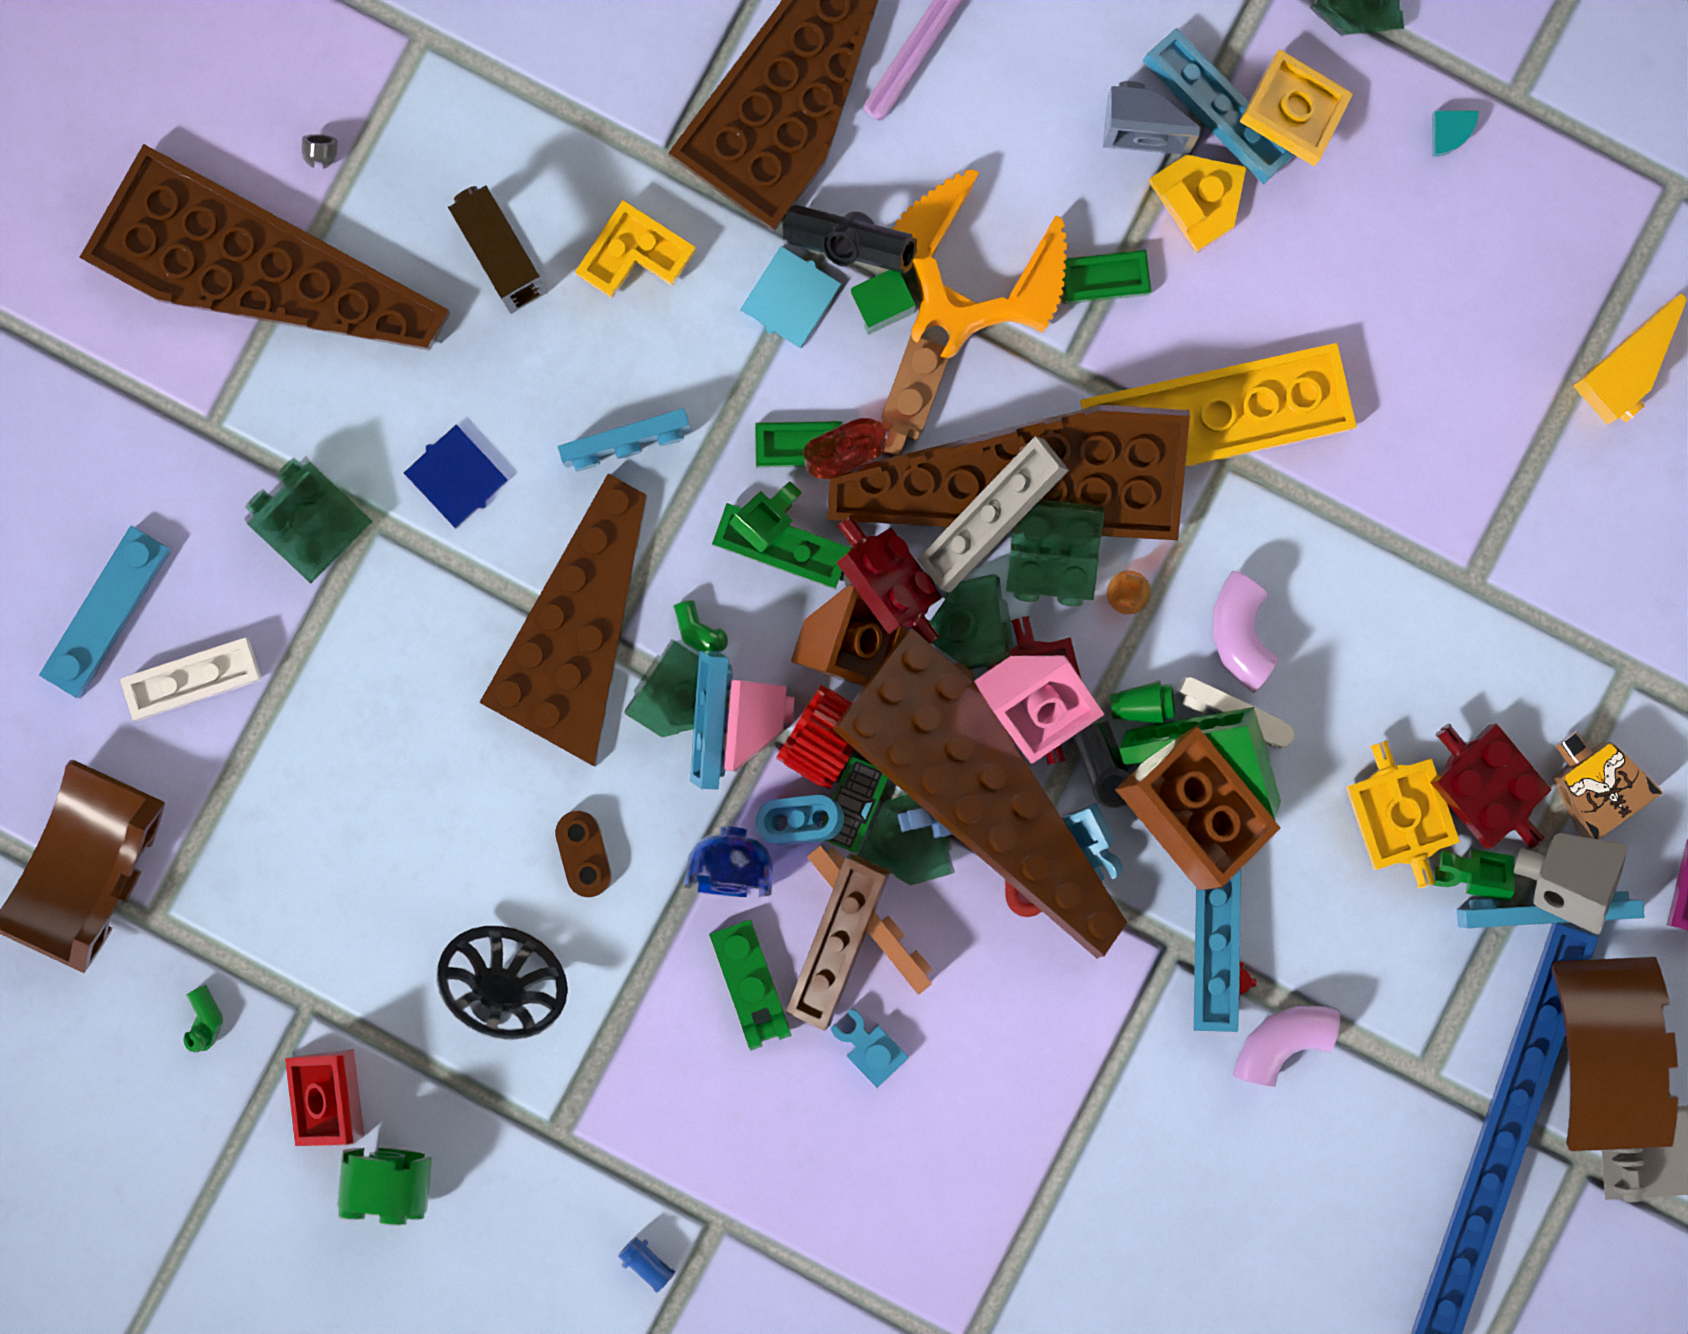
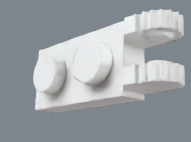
[1175,677,1295,748]

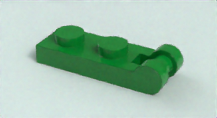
[709,919,792,1051]

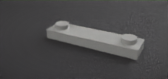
[917,436,1069,593]

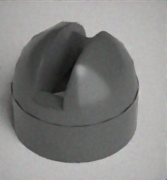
[302,134,337,169]

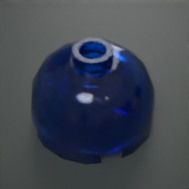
[684,826,773,898]

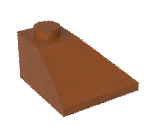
[790,586,907,687]

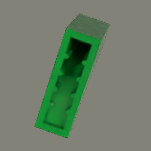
[1119,707,1281,820]

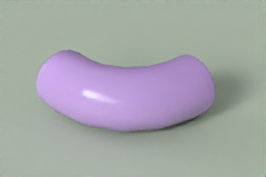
[1213,571,1279,693]
[1233,1006,1340,1087]

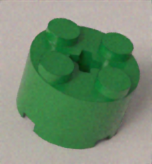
[337,1148,432,1225]

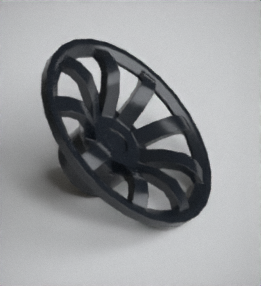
[436,926,568,1040]

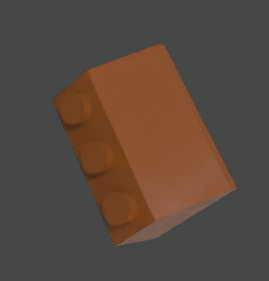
[1115,726,1281,890]

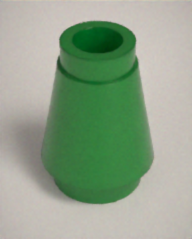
[1110,680,1175,724]

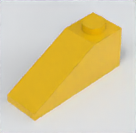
[1572,293,1687,425]

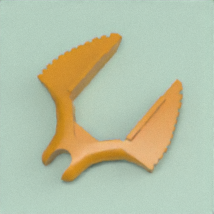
[892,169,1067,358]

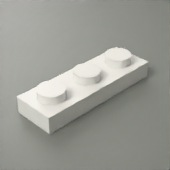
[120,637,262,721]

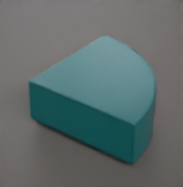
[1432,111,1478,157]

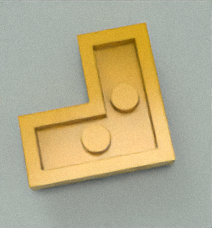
[575,200,696,299]

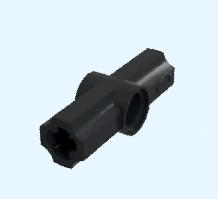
[783,205,917,274]

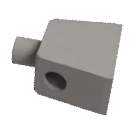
[1514,833,1628,935]

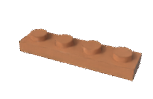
[807,845,933,995]

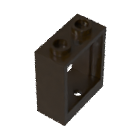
[448,185,548,314]

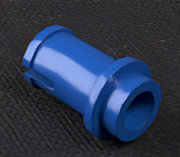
[618,1236,676,1293]

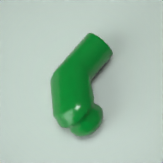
[673,600,728,652]
[183,984,223,1053]

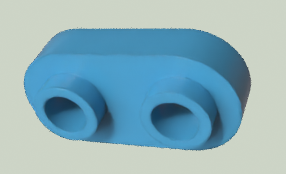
[756,795,844,845]

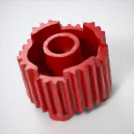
[776,685,854,790]

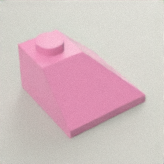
[974,656,1105,764]
[724,680,795,772]

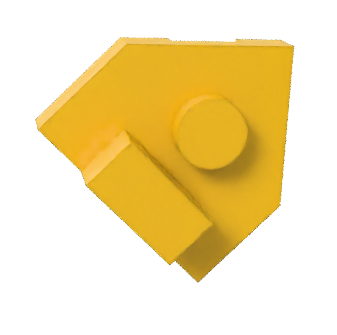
[1148,155,1246,253]

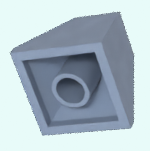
[1103,81,1200,155]

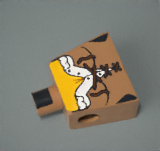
[1553,731,1663,839]

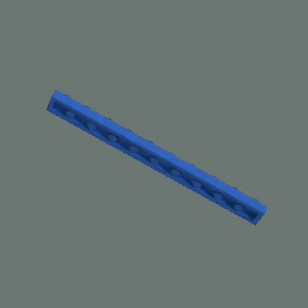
[1411,923,1598,1334]

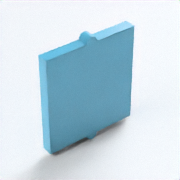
[740,246,841,349]

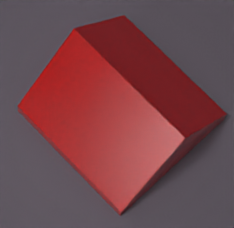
[285,1049,364,1146]

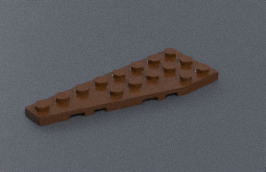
[668,0,879,233]
[79,144,451,351]
[827,405,1190,541]
[832,628,1127,959]

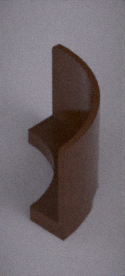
[0,760,165,973]
[1552,957,1678,1151]

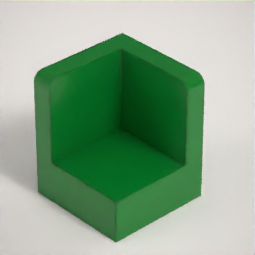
[851,270,916,335]

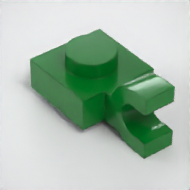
[729,481,802,553]
[1432,848,1515,902]

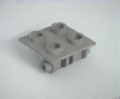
[1601,1105,1688,1202]

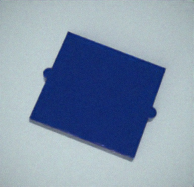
[403,424,509,529]

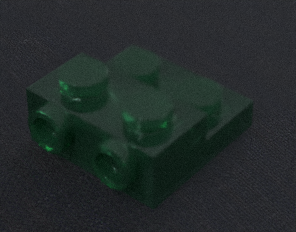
[244,456,373,584]
[1006,499,1104,607]

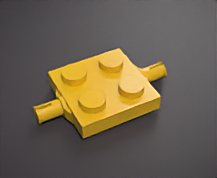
[1345,740,1460,888]

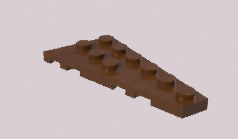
[479,474,647,767]

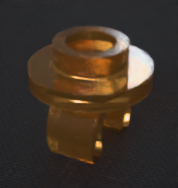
[1107,571,1151,615]

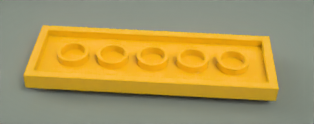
[1080,343,1357,467]

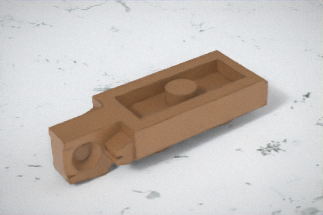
[880,335,949,457]

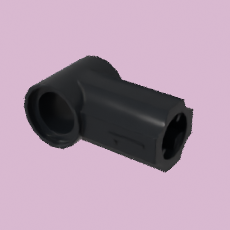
[1072,720,1130,808]

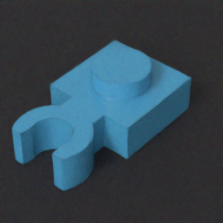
[1061,802,1123,881]
[831,1008,909,1088]

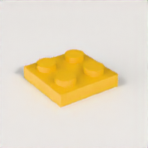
[1239,49,1353,166]

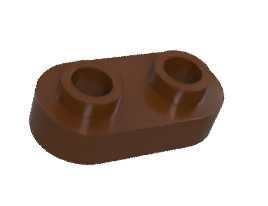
[555,811,612,898]

